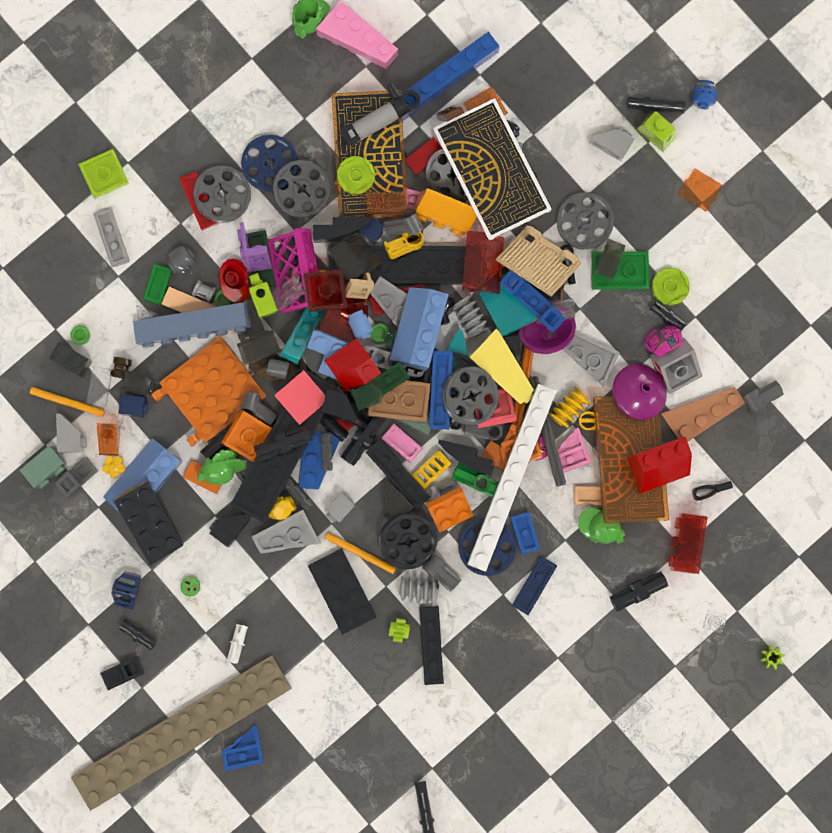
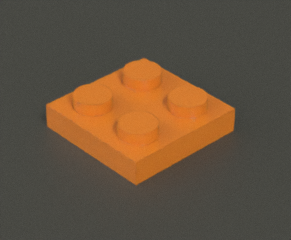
[221,410,272,462]
[426,487,474,533]

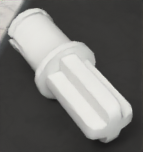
[227,624,248,664]

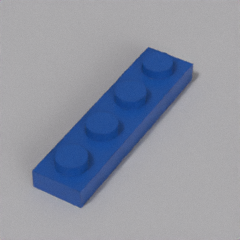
[429,351,453,430]

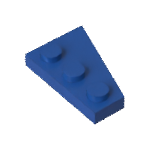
[299,431,340,490]

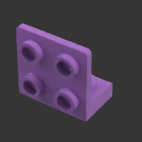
[237,222,272,272]

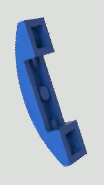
[500,270,566,333]

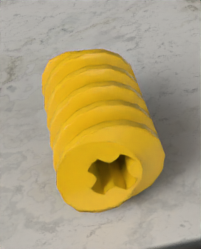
[548,386,590,428]

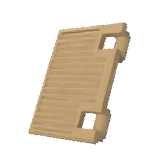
[496,226,581,297]

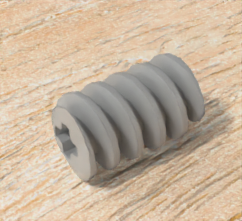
[453,295,491,337]
[398,576,440,606]

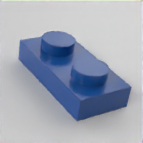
[510,512,540,554]

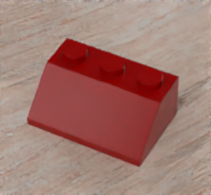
[627,436,692,494]

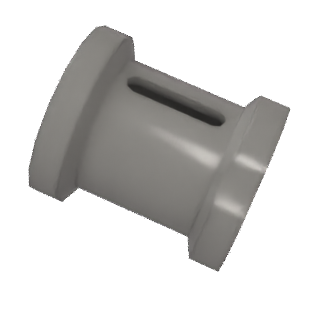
[192,280,217,303]

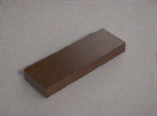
[436,106,464,122]

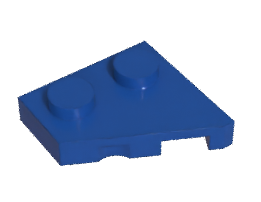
[222,725,264,771]

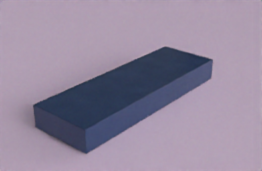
[512,556,557,616]

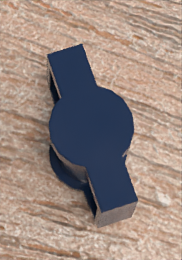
[111,571,142,610]

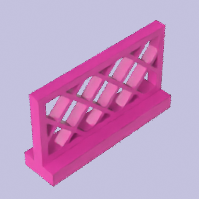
[268,228,324,314]

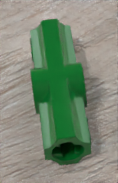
[451,463,499,497]

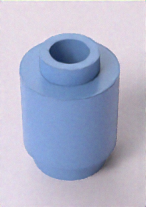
[348,310,373,340]

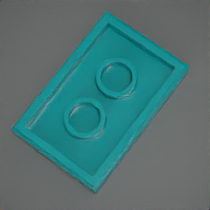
[476,271,536,337]

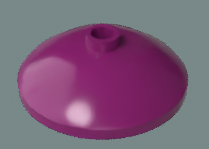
[519,306,577,354]
[612,364,667,420]

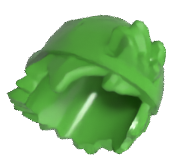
[292,0,330,39]
[196,450,246,485]
[578,507,625,544]

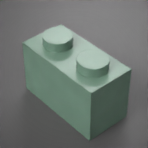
[19,446,67,489]

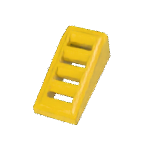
[412,450,452,489]

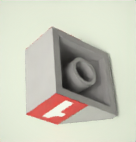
[650,337,703,394]

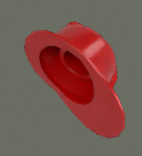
[218,259,250,303]

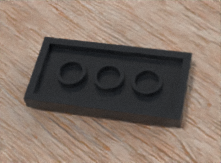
[112,480,184,565]
[308,548,376,635]

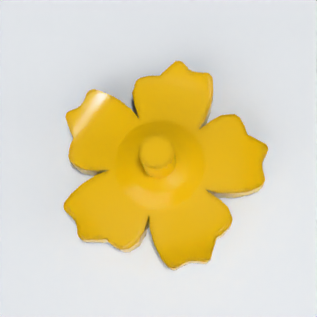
[102,455,126,479]

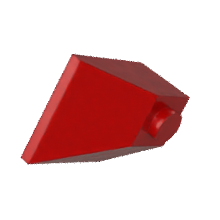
[324,338,381,391]

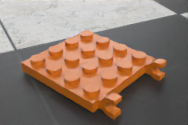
[151,336,267,447]

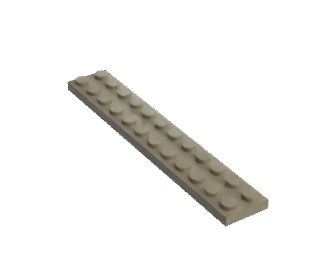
[71,655,292,811]

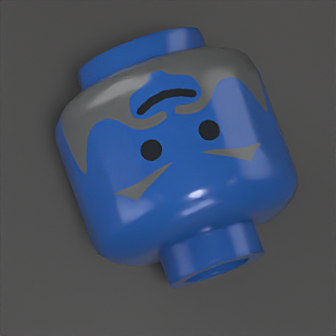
[692,80,718,109]

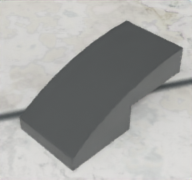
[54,457,98,498]

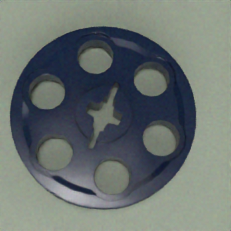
[241,135,298,192]
[458,518,516,576]

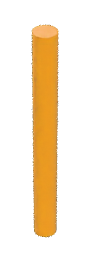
[30,387,105,417]
[325,532,396,574]

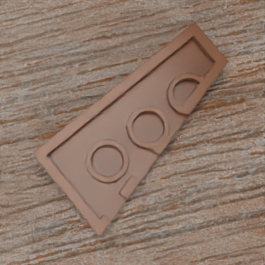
[660,387,745,442]

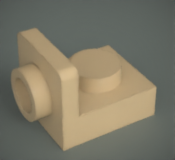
[344,272,374,299]

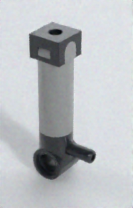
[339,83,420,149]

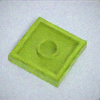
[78,149,129,199]

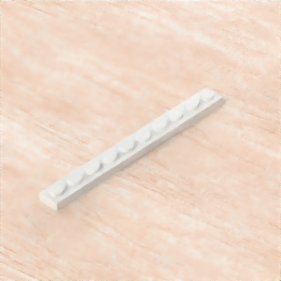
[467,384,556,571]

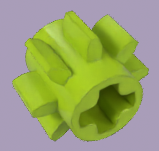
[389,618,410,643]
[760,645,785,670]

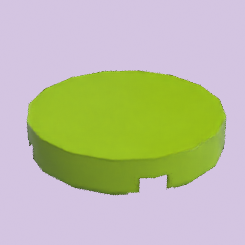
[337,156,375,195]
[651,267,690,306]

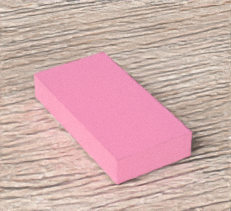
[381,424,423,463]

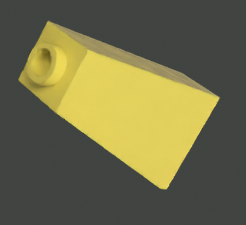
[470,329,534,404]

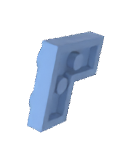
[307,328,349,379]

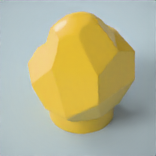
[269,496,296,520]

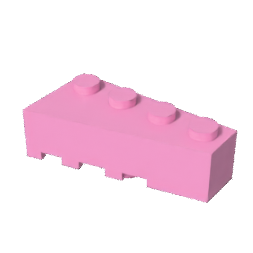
[316,1,398,69]

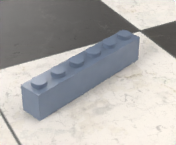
[133,303,252,348]

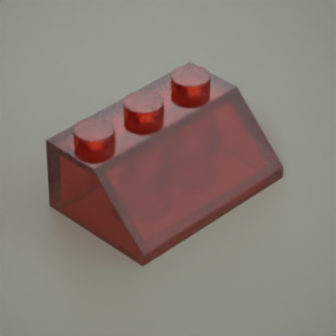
[462,231,504,295]
[668,513,708,575]

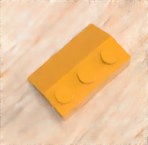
[413,188,477,236]

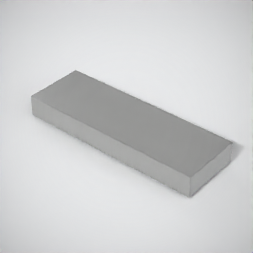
[94,208,130,268]

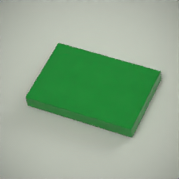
[591,251,649,290]

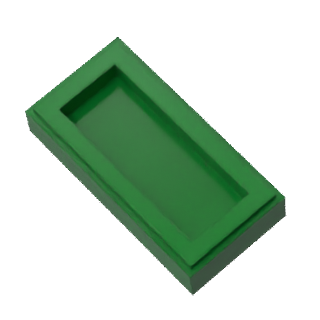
[143,263,172,306]

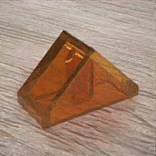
[97,423,121,456]

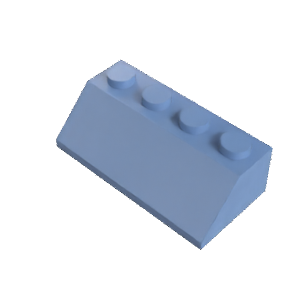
[389,287,449,371]
[103,438,182,512]

